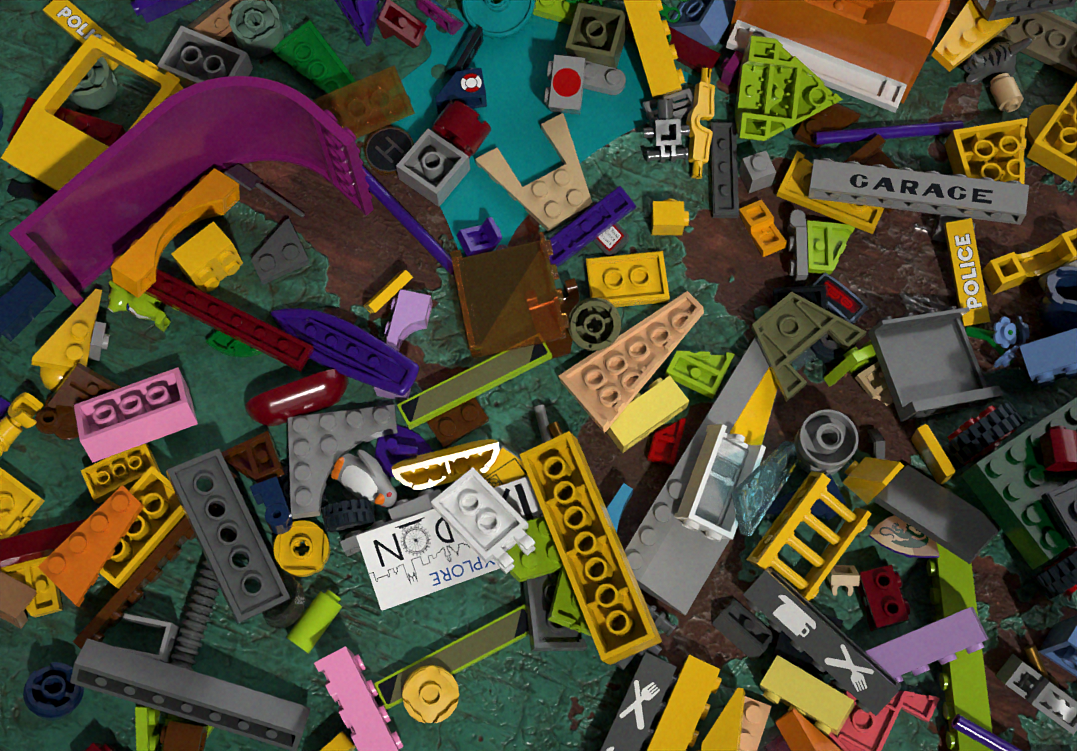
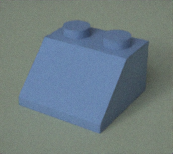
[668,0,736,46]

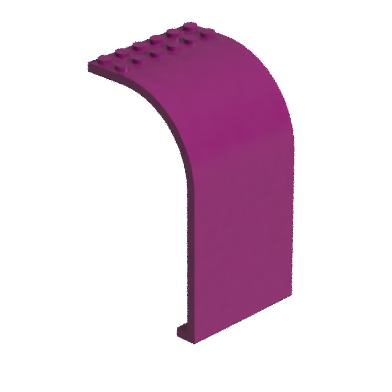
[9,76,374,308]

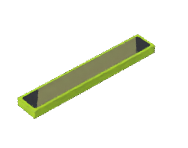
[397,333,552,430]
[374,604,529,710]

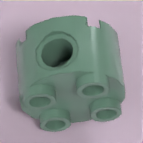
[229,0,284,59]
[59,54,117,111]

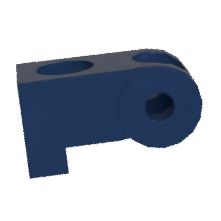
[250,476,293,534]

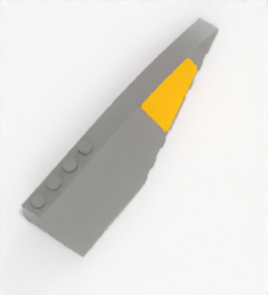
[624,337,779,616]

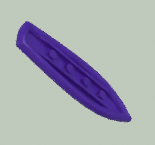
[271,308,419,396]

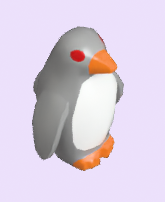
[331,450,397,507]

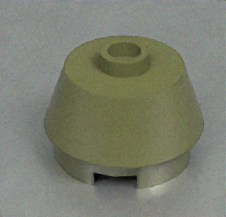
[568,298,621,351]

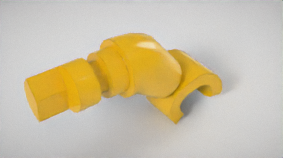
[0,392,44,457]

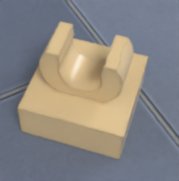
[827,565,860,596]

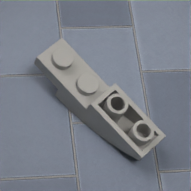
[340,488,441,557]

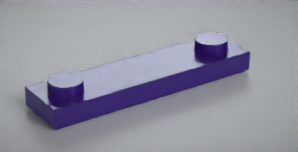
[539,186,637,270]

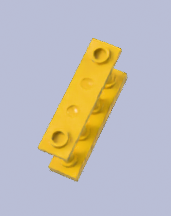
[746,471,872,601]

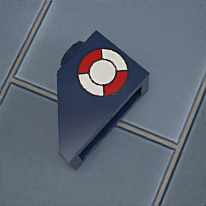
[435,68,487,114]

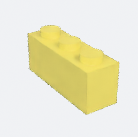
[606,376,689,453]
[760,655,854,735]

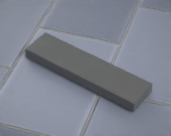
[710,122,739,218]

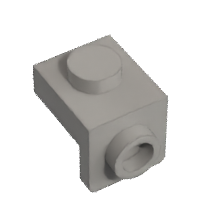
[88,321,110,361]

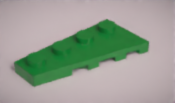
[272,20,367,110]

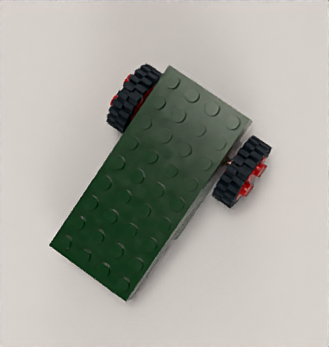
[942,397,1077,599]

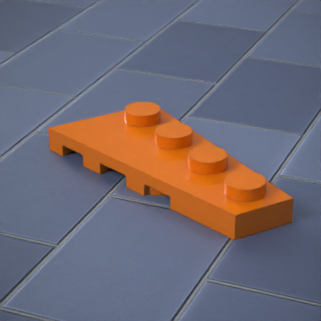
[38,485,144,607]

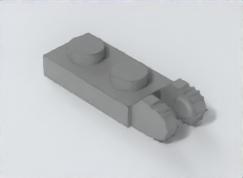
[787,209,808,285]

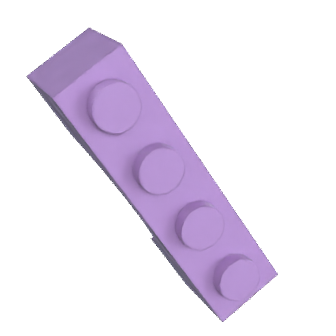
[373,289,433,401]

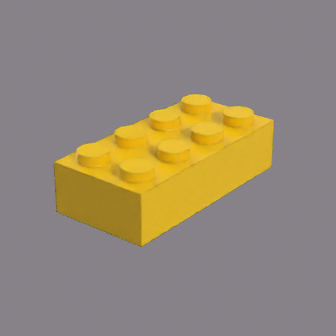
[80,443,161,504]

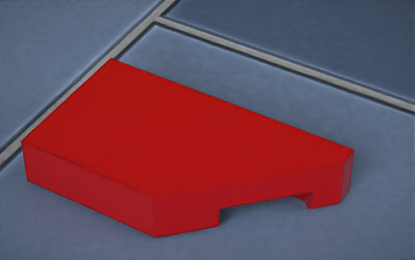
[647,418,686,468]

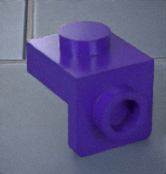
[456,217,502,257]

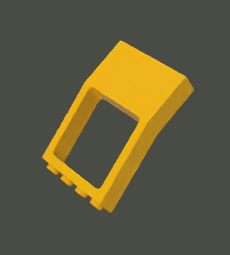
[1,34,184,191]

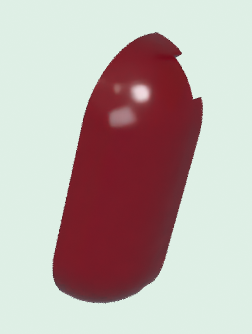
[245,369,349,426]

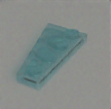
[731,441,798,536]

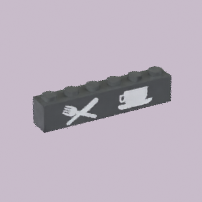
[743,567,901,716]
[600,652,679,751]

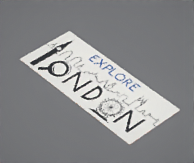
[356,476,544,611]

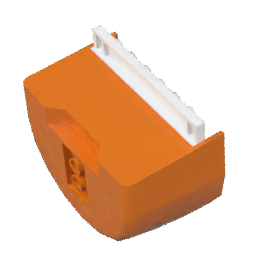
[726,0,950,113]

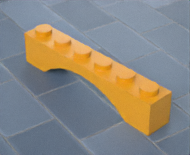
[111,168,240,298]

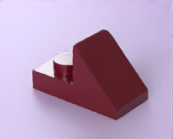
[376,0,427,49]

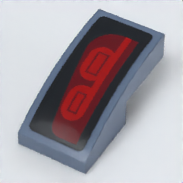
[813,273,868,324]

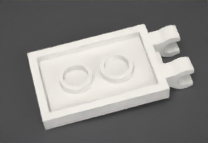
[431,467,536,574]

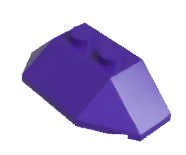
[334,0,379,47]

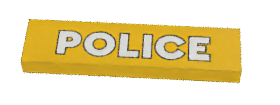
[43,0,125,71]
[944,218,990,326]

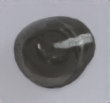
[262,575,305,629]

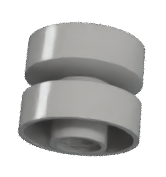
[792,410,858,476]

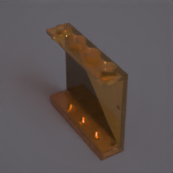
[450,232,570,358]

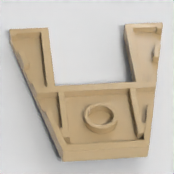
[475,113,592,232]

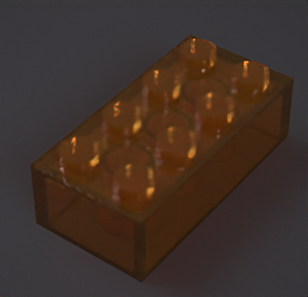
[312,66,415,138]

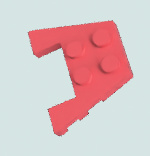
[825,691,940,751]

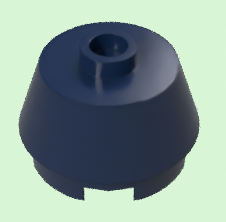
[23,662,84,721]

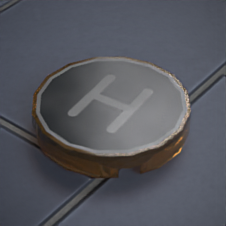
[364,127,414,176]

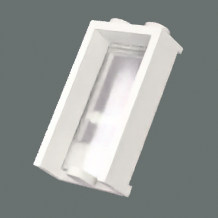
[674,424,766,542]

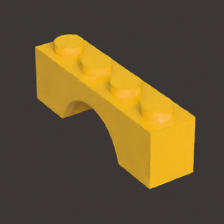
[982,228,1077,295]

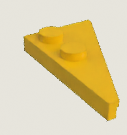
[31,289,102,372]

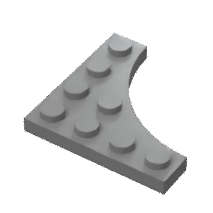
[288,405,398,519]

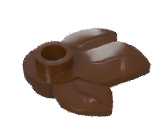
[35,395,79,440]

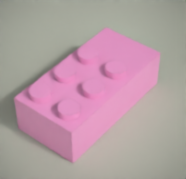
[74,367,198,463]

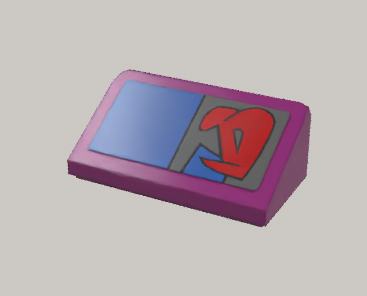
[416,0,464,35]

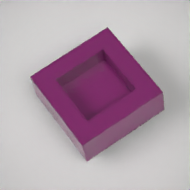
[720,50,744,86]

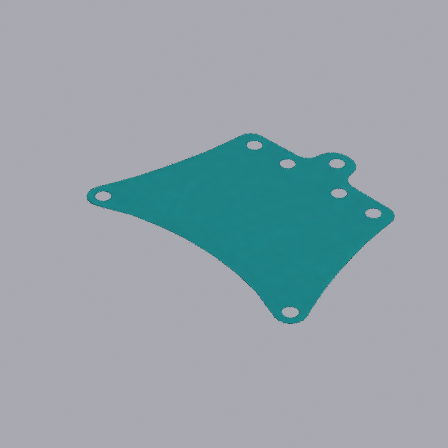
[380,8,701,260]

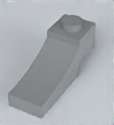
[996,654,1077,735]

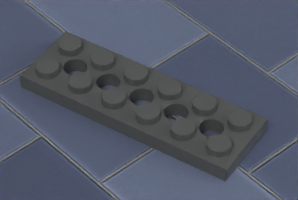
[166,448,290,624]

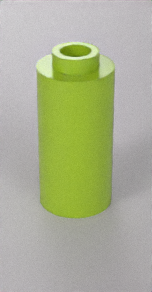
[286,590,342,654]

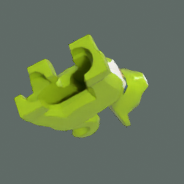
[108,254,178,332]

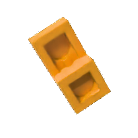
[739,199,786,257]

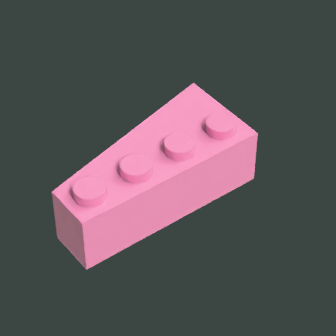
[314,646,404,751]

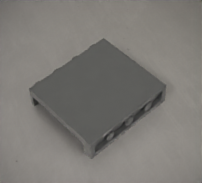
[868,306,1003,421]

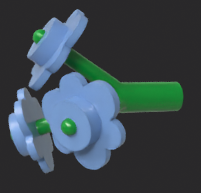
[965,316,1030,368]

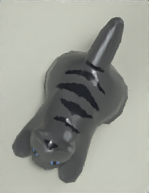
[960,38,1032,85]

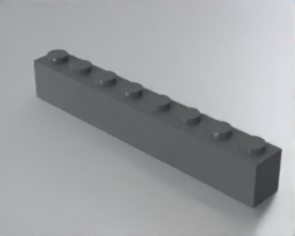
[70,638,311,751]

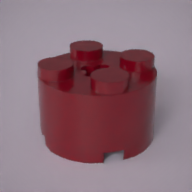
[431,100,491,158]

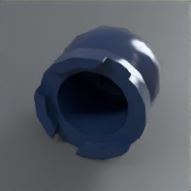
[1039,266,1077,333]

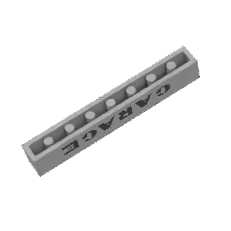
[808,158,1029,225]

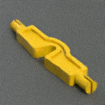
[686,68,715,179]

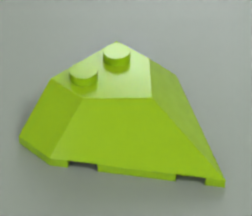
[734,35,843,141]

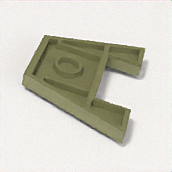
[751,292,866,402]

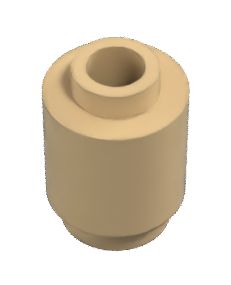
[990,73,1024,112]

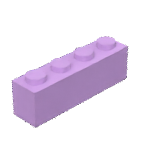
[865,607,988,682]

